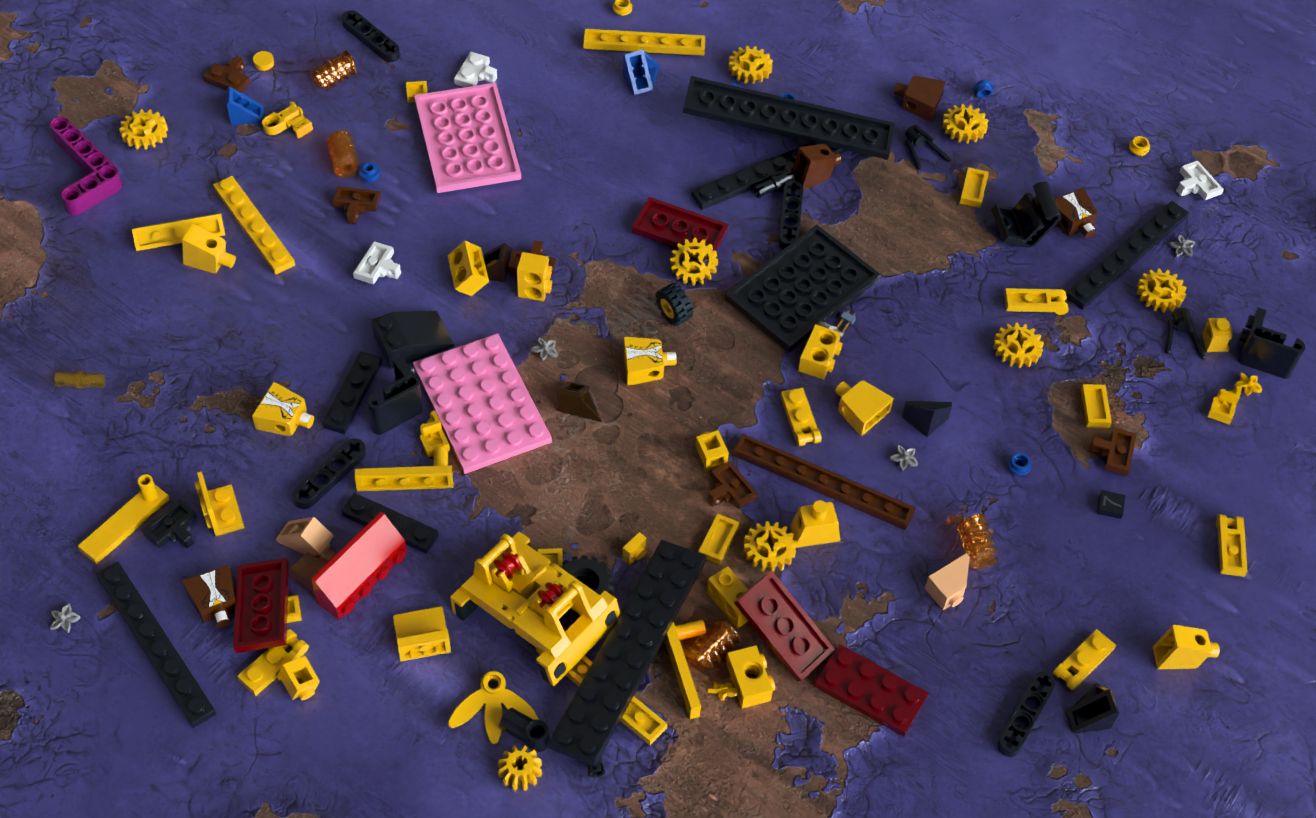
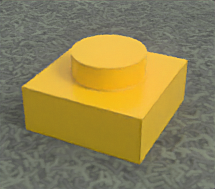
[622,532,647,566]

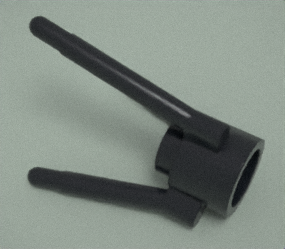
[905,125,952,170]
[1166,308,1206,359]

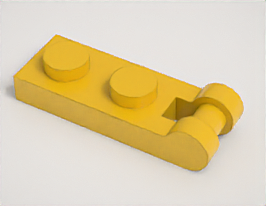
[1004,288,1069,315]
[780,388,822,447]
[1216,514,1248,577]
[237,629,309,696]
[1053,629,1116,691]

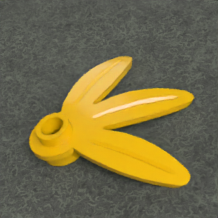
[448,671,539,744]

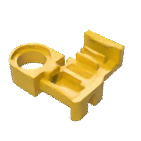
[262,102,313,139]

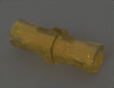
[54,371,105,389]

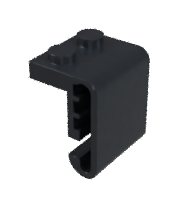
[991,182,1061,248]
[1238,307,1305,379]
[368,356,423,435]

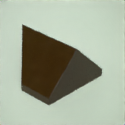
[483,243,512,282]
[557,381,602,422]

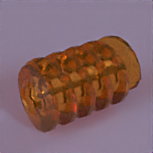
[310,50,357,91]
[326,130,359,178]
[957,514,998,570]
[685,620,741,673]

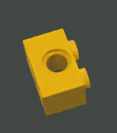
[726,645,775,709]

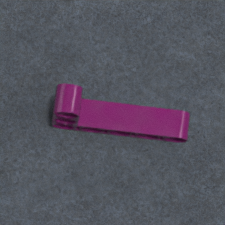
[50,116,122,215]

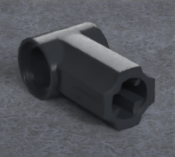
[499,707,550,752]

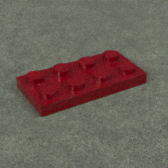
[632,197,729,259]
[233,558,289,653]
[734,571,835,682]
[814,644,929,737]

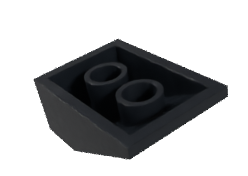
[371,311,454,369]

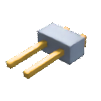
[837,310,856,333]

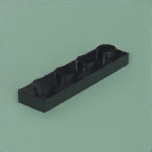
[322,351,382,434]
[341,493,439,554]

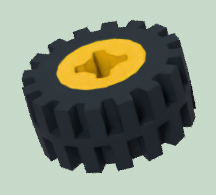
[655,283,694,326]

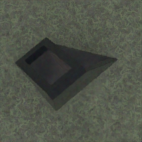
[902,401,952,437]
[1066,683,1119,733]

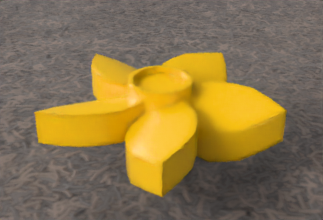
[1234,373,1262,397]
[707,681,739,701]

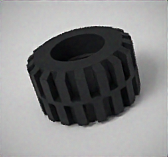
[559,555,614,623]

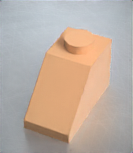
[275,517,334,557]
[925,553,970,610]

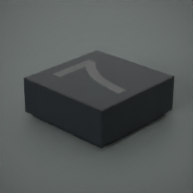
[1097,490,1125,519]

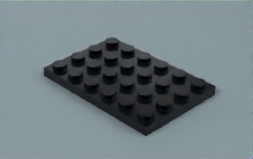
[725,224,881,352]

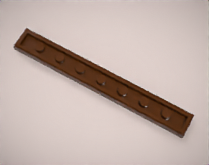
[732,433,916,530]

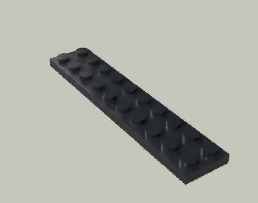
[683,76,894,160]
[547,540,706,767]

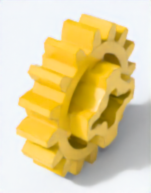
[728,46,773,84]
[942,104,988,144]
[119,109,168,150]
[670,238,718,286]
[1137,268,1187,313]
[993,323,1044,368]
[743,521,797,572]

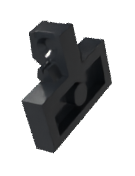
[142,500,197,549]

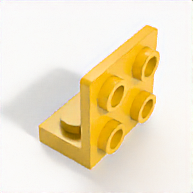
[194,471,244,536]
[393,606,451,662]

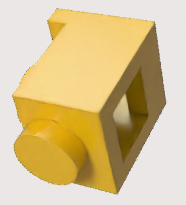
[1201,318,1232,352]
[695,430,729,472]
[277,656,320,701]

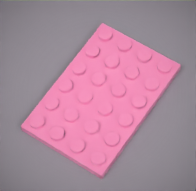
[414,83,521,193]
[413,333,552,474]

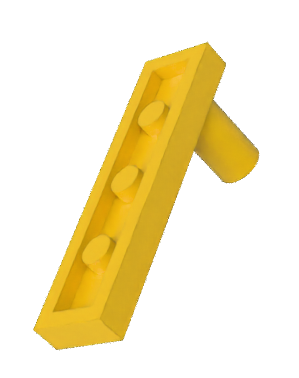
[355,447,453,492]
[78,474,170,565]
[664,620,706,719]

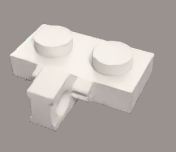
[454,52,497,87]
[1176,160,1224,200]
[353,241,401,285]

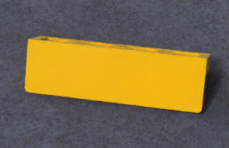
[132,213,225,251]

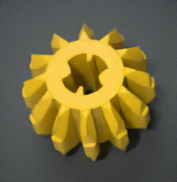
[498,745,542,791]

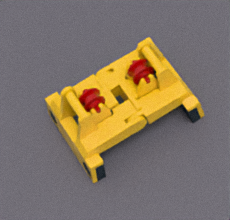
[450,531,620,686]

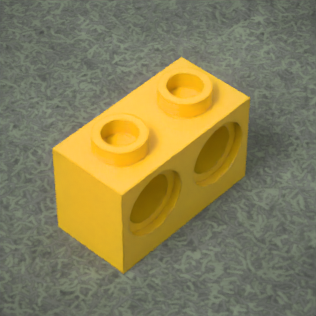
[447,240,489,296]
[517,252,552,302]
[798,324,843,380]
[707,566,748,629]

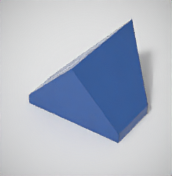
[623,49,660,95]
[227,87,264,125]

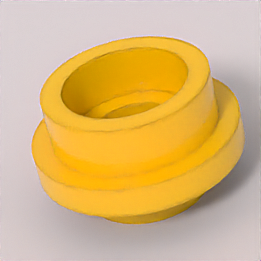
[613,0,632,16]
[1129,136,1150,156]

